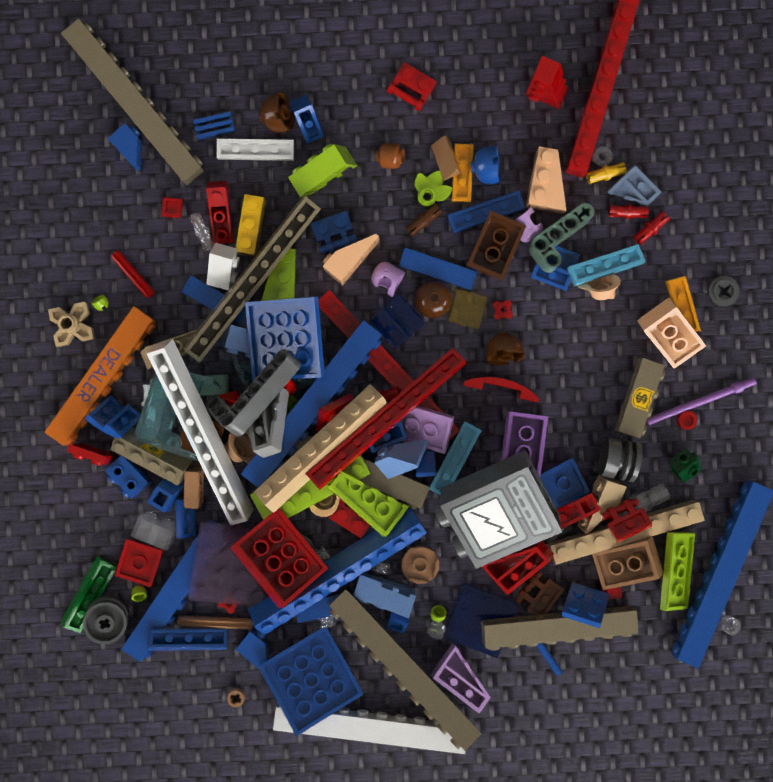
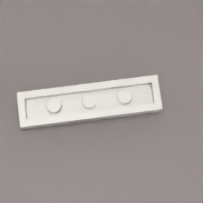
[217,139,294,161]

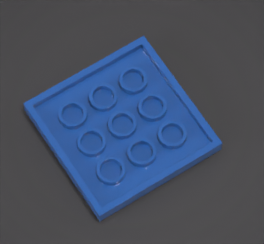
[245,297,325,381]
[258,626,363,736]

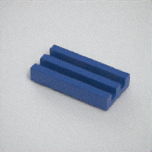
[193,112,236,140]
[175,499,196,539]

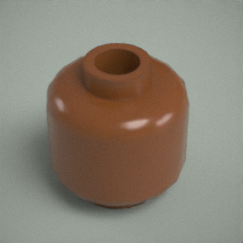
[375,143,405,169]

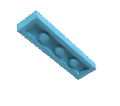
[567,244,646,286]
[429,421,482,495]

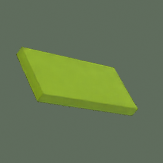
[660,532,695,611]

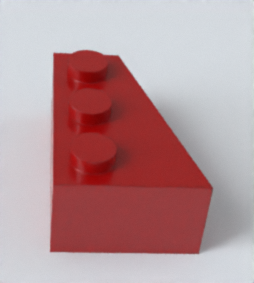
[525,56,569,109]
[482,541,554,595]

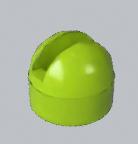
[91,294,109,311]
[131,585,147,602]
[430,605,446,623]

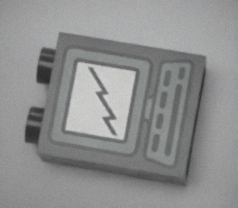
[434,450,562,569]

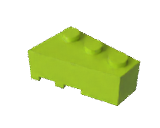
[288,144,358,197]

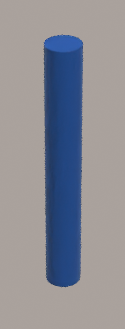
[536,643,563,676]

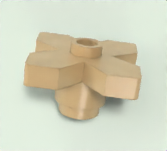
[48,302,95,347]

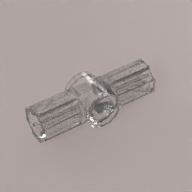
[618,483,670,517]

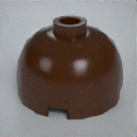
[259,92,294,133]
[415,281,452,319]
[486,331,525,366]

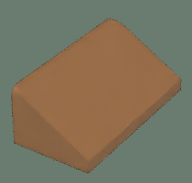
[431,135,461,181]
[184,466,204,509]

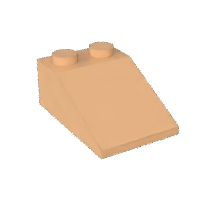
[323,234,379,286]
[637,298,706,368]

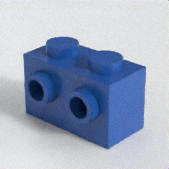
[105,456,152,499]

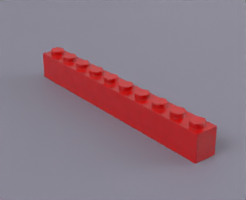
[564,0,640,178]

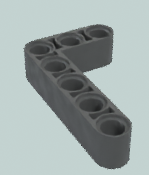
[206,349,301,437]

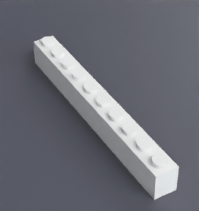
[147,339,254,525]
[273,703,466,754]

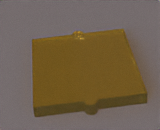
[449,289,488,330]

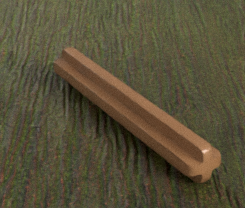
[177,615,253,630]

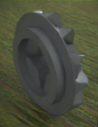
[708,276,740,306]

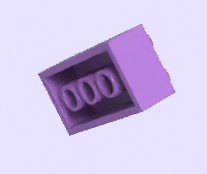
[501,411,548,476]

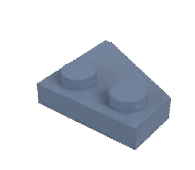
[607,164,662,206]

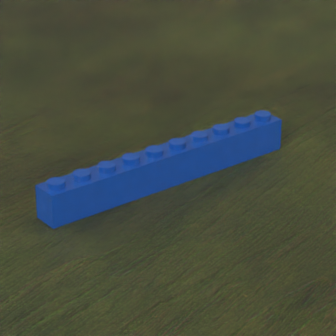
[241,320,382,487]
[672,480,773,669]
[248,508,427,636]

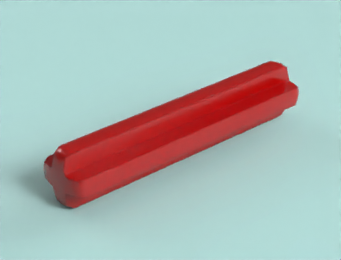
[111,250,155,298]

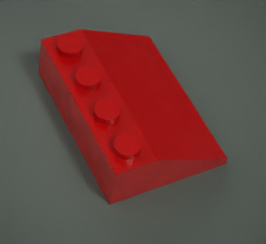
[230,508,328,608]

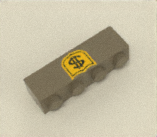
[614,358,665,439]
[110,427,193,486]

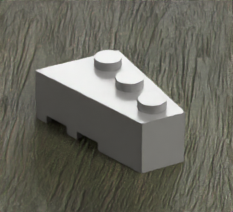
[249,388,289,458]

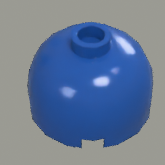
[471,145,500,185]

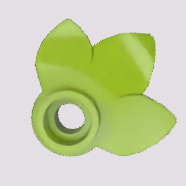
[415,171,452,206]

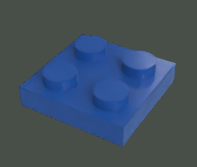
[540,457,590,509]
[562,582,609,628]

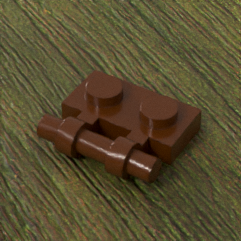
[515,571,564,615]

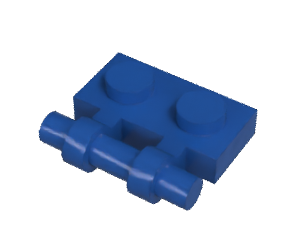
[311,211,357,254]

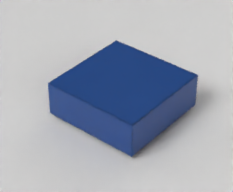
[386,612,410,633]

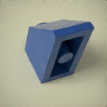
[289,94,324,144]
[108,123,142,171]
[368,420,408,453]
[415,449,436,477]
[236,628,269,669]

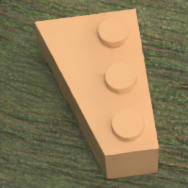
[525,146,566,215]

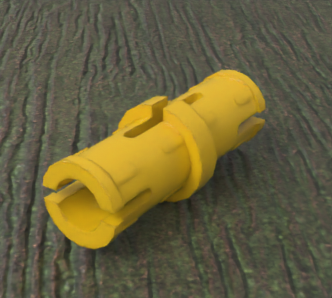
[586,162,627,184]

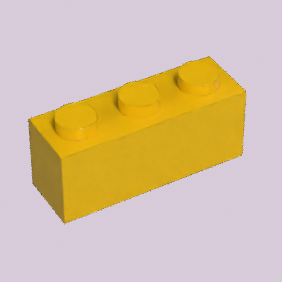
[236,194,266,257]

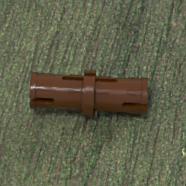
[405,204,443,237]

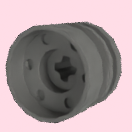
[598,437,642,482]

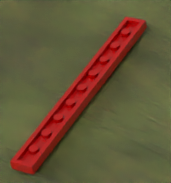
[318,290,460,440]
[306,348,466,490]

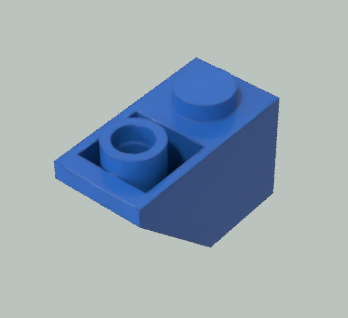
[147,479,184,512]

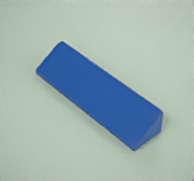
[148,628,227,651]

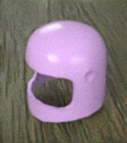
[514,206,543,243]
[371,262,405,297]

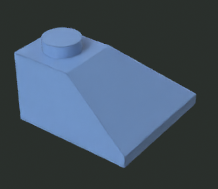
[374,440,428,479]

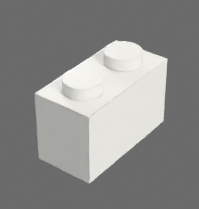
[207,243,240,290]

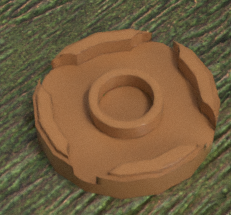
[402,545,439,584]

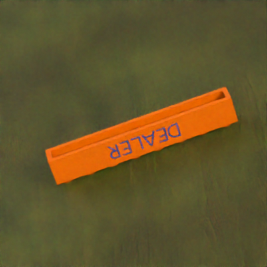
[44,306,156,446]

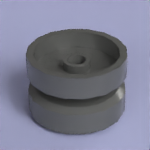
[83,595,129,644]

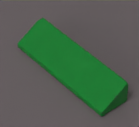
[61,556,117,633]

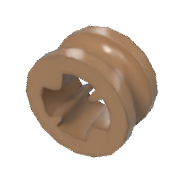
[227,688,246,707]

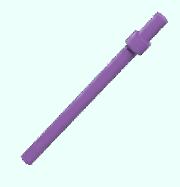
[646,377,757,425]

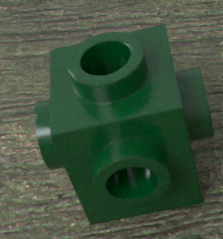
[667,448,702,484]

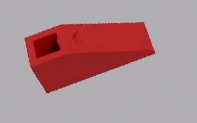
[206,181,233,244]

